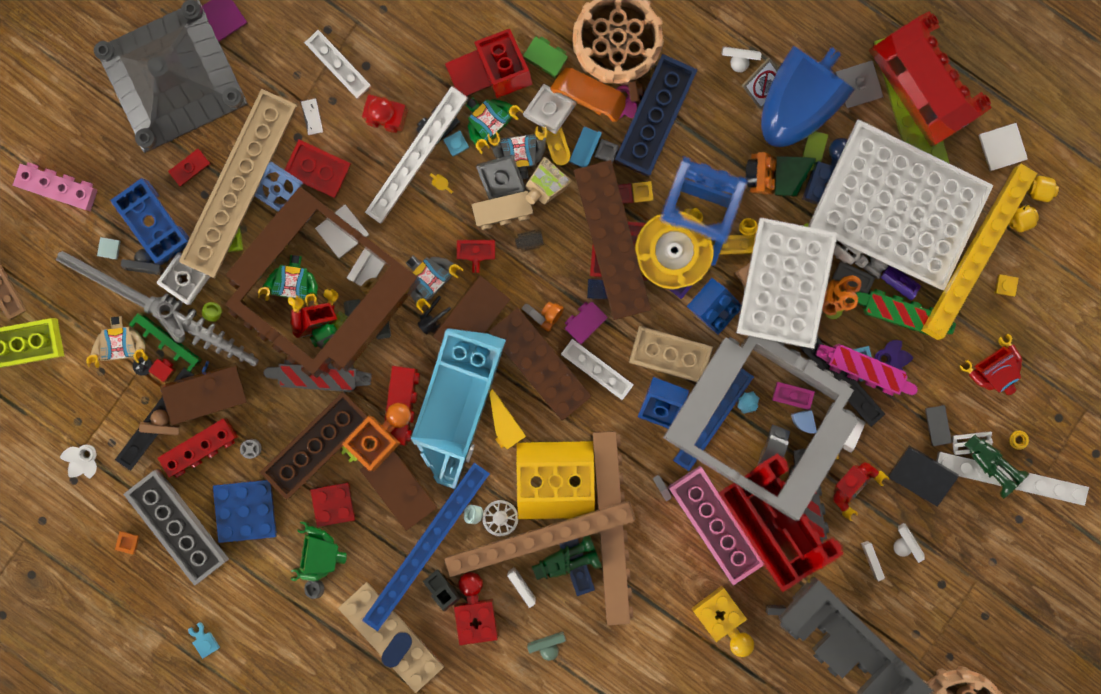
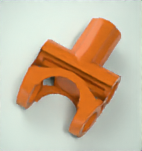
[822,275,862,315]

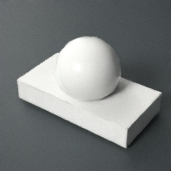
[721,47,761,73]
[894,523,925,563]

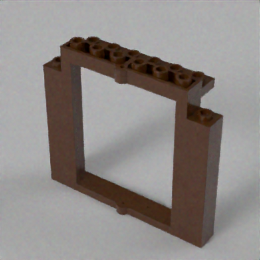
[225,187,420,378]

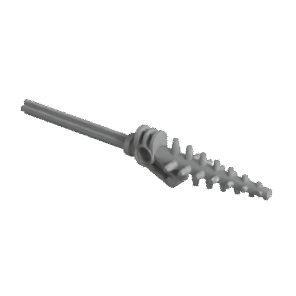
[56,251,259,366]

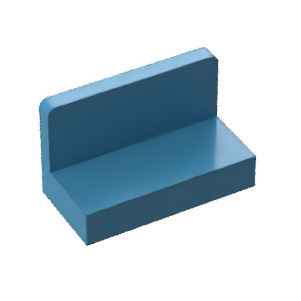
[569,126,602,168]

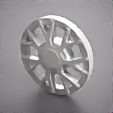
[483,500,518,536]

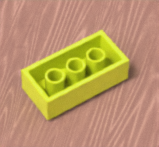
[0,318,64,368]

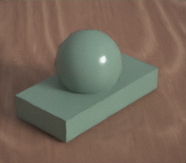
[527,632,566,661]

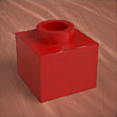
[149,358,176,382]

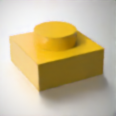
[632,181,653,203]
[995,274,1019,297]

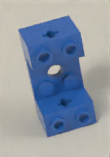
[110,178,190,265]

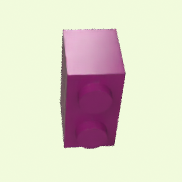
[564,301,608,345]

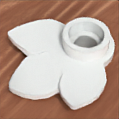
[60,445,97,479]

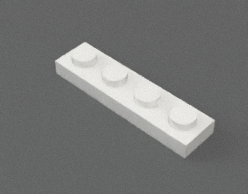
[304,30,372,99]
[561,339,633,400]

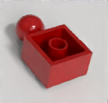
[362,94,408,134]
[454,572,498,646]

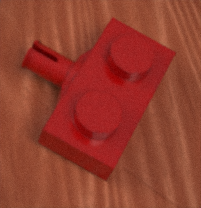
[457,240,495,273]

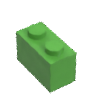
[523,36,568,79]

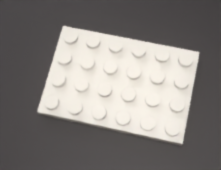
[736,218,837,349]

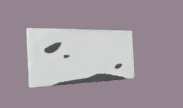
[301,98,323,135]

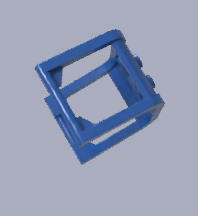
[660,157,747,266]

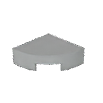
[522,304,545,325]
[653,475,672,501]

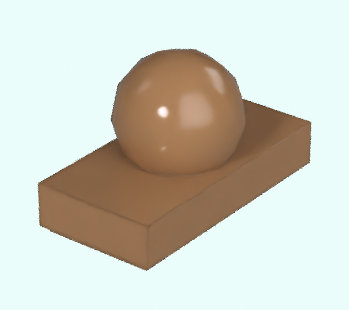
[139,410,180,435]

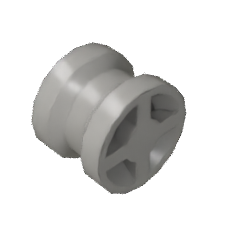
[863,257,888,279]
[240,439,262,459]

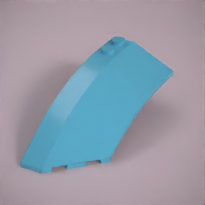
[411,328,506,489]

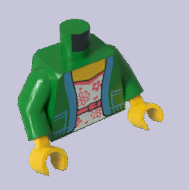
[465,97,523,154]
[258,255,318,307]

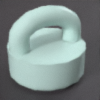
[463,505,483,524]

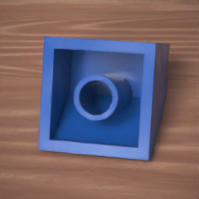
[638,377,689,428]

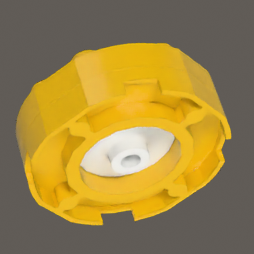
[636,211,714,290]

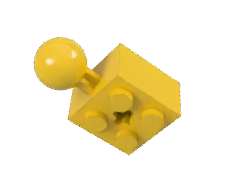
[692,586,755,657]

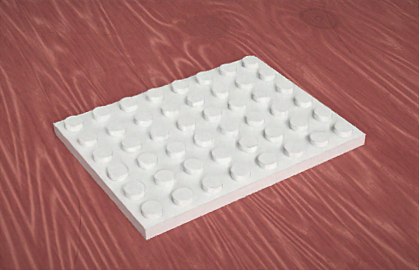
[808,120,993,291]

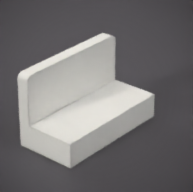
[347,248,384,286]

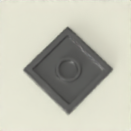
[476,154,526,200]

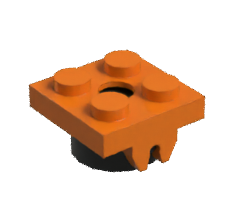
[746,152,777,195]

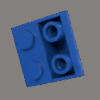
[687,278,742,335]

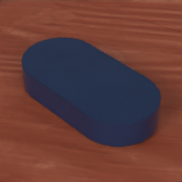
[381,631,412,668]

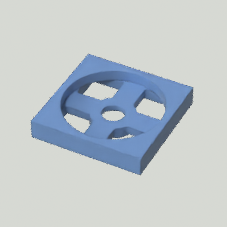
[255,162,303,212]

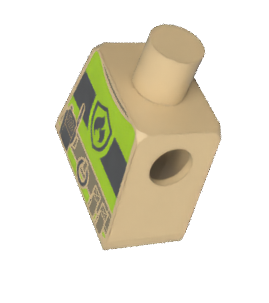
[525,157,572,204]

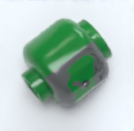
[310,323,337,350]

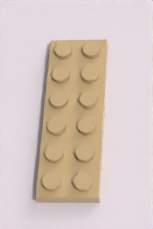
[338,582,444,693]

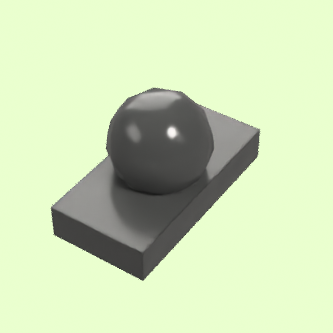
[121,249,163,275]

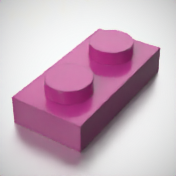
[772,382,815,410]

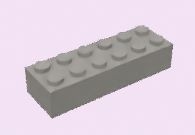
[124,469,229,586]

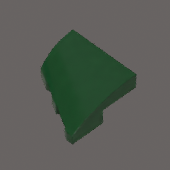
[775,156,816,197]

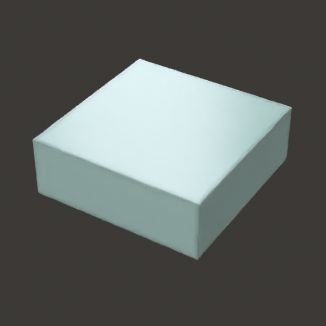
[97,237,121,260]

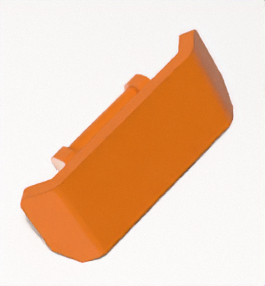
[550,68,626,122]

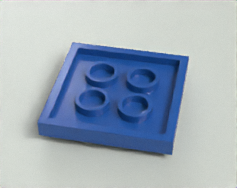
[213,480,277,543]

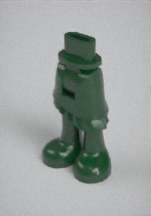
[964,435,1029,499]
[532,535,602,580]

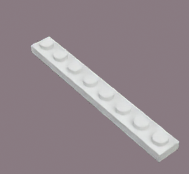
[365,87,468,224]
[936,452,1089,506]

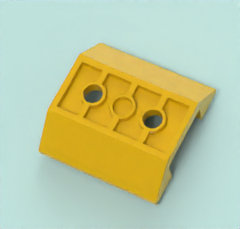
[517,441,595,519]

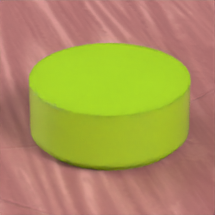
[202,302,222,322]

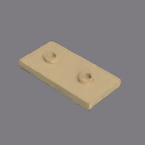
[629,326,713,382]

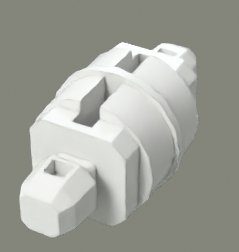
[833,240,868,268]

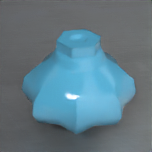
[737,391,760,414]

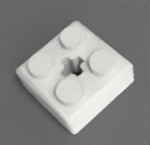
[157,252,210,305]

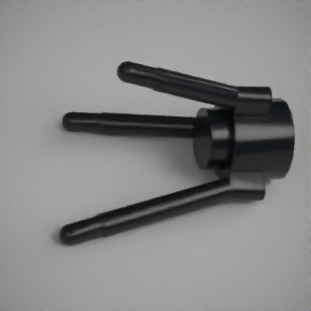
[417,296,451,335]

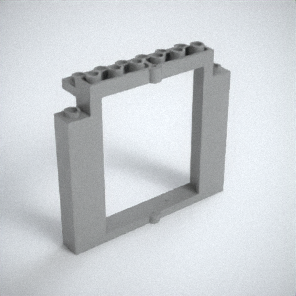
[663,335,859,521]

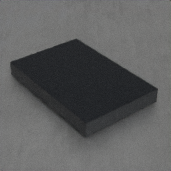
[888,445,959,507]

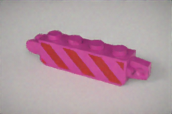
[815,344,918,396]

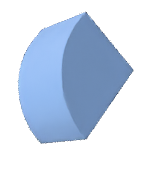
[791,410,817,433]

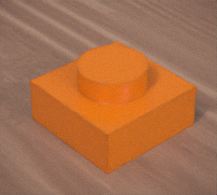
[115,531,140,555]

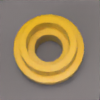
[739,218,758,236]
[1009,430,1029,450]

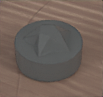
[304,580,324,599]

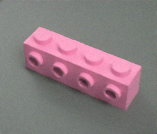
[13,162,98,212]

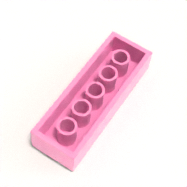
[668,466,764,585]

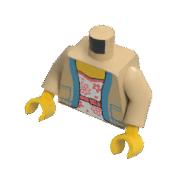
[86,316,148,368]

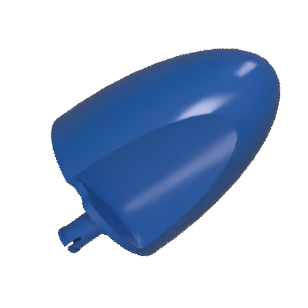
[761,46,855,147]

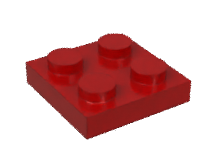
[310,482,356,527]

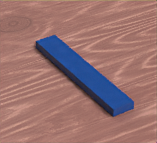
[673,368,754,471]

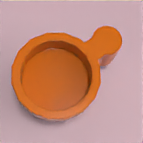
[540,302,564,332]

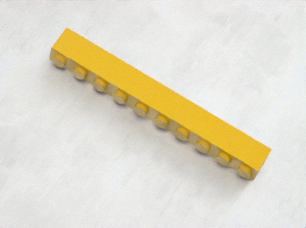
[921,164,1037,340]

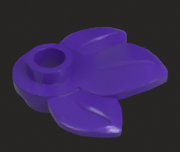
[875,340,913,371]

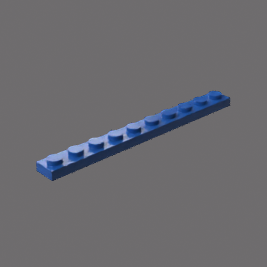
[362,463,490,632]

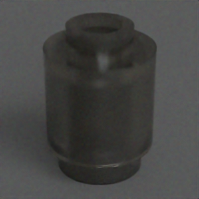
[515,230,544,252]

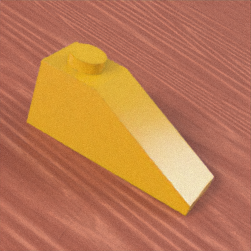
[489,389,526,450]

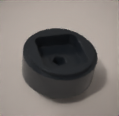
[133,357,153,376]

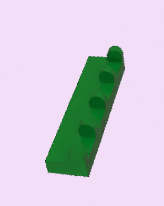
[129,313,202,372]

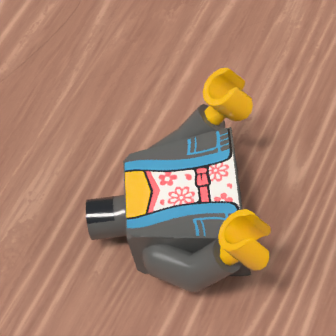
[487,126,547,180]
[406,255,463,313]

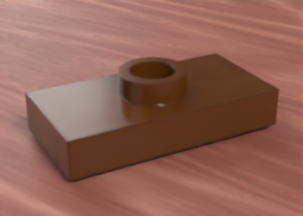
[628,81,644,102]

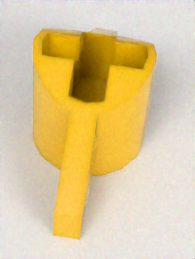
[430,173,453,194]

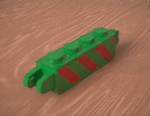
[851,289,956,336]

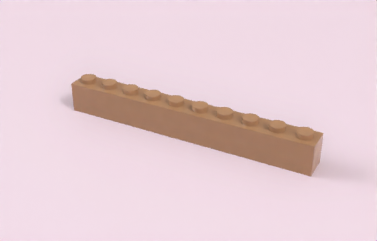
[592,431,633,625]
[444,500,636,577]

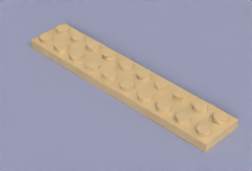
[179,89,297,278]

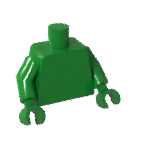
[291,522,347,581]

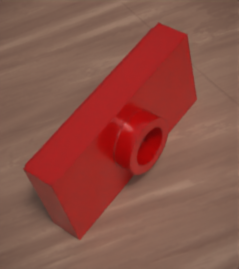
[168,148,211,187]

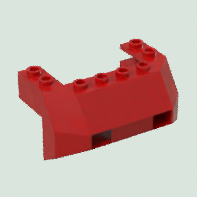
[869,11,992,147]
[718,454,844,593]

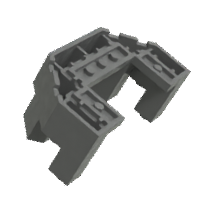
[778,576,933,694]

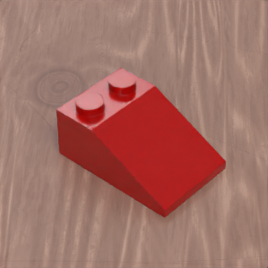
[474,28,532,98]

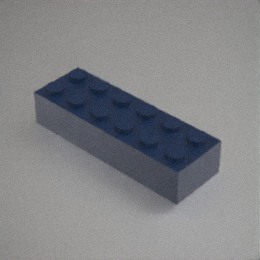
[614,54,698,178]

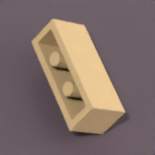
[472,191,533,230]

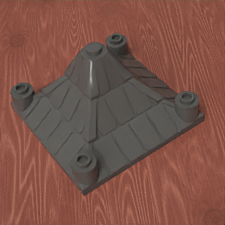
[94,0,248,153]

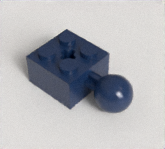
[802,138,848,205]

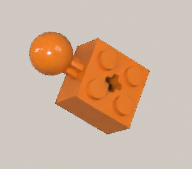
[342,403,411,471]

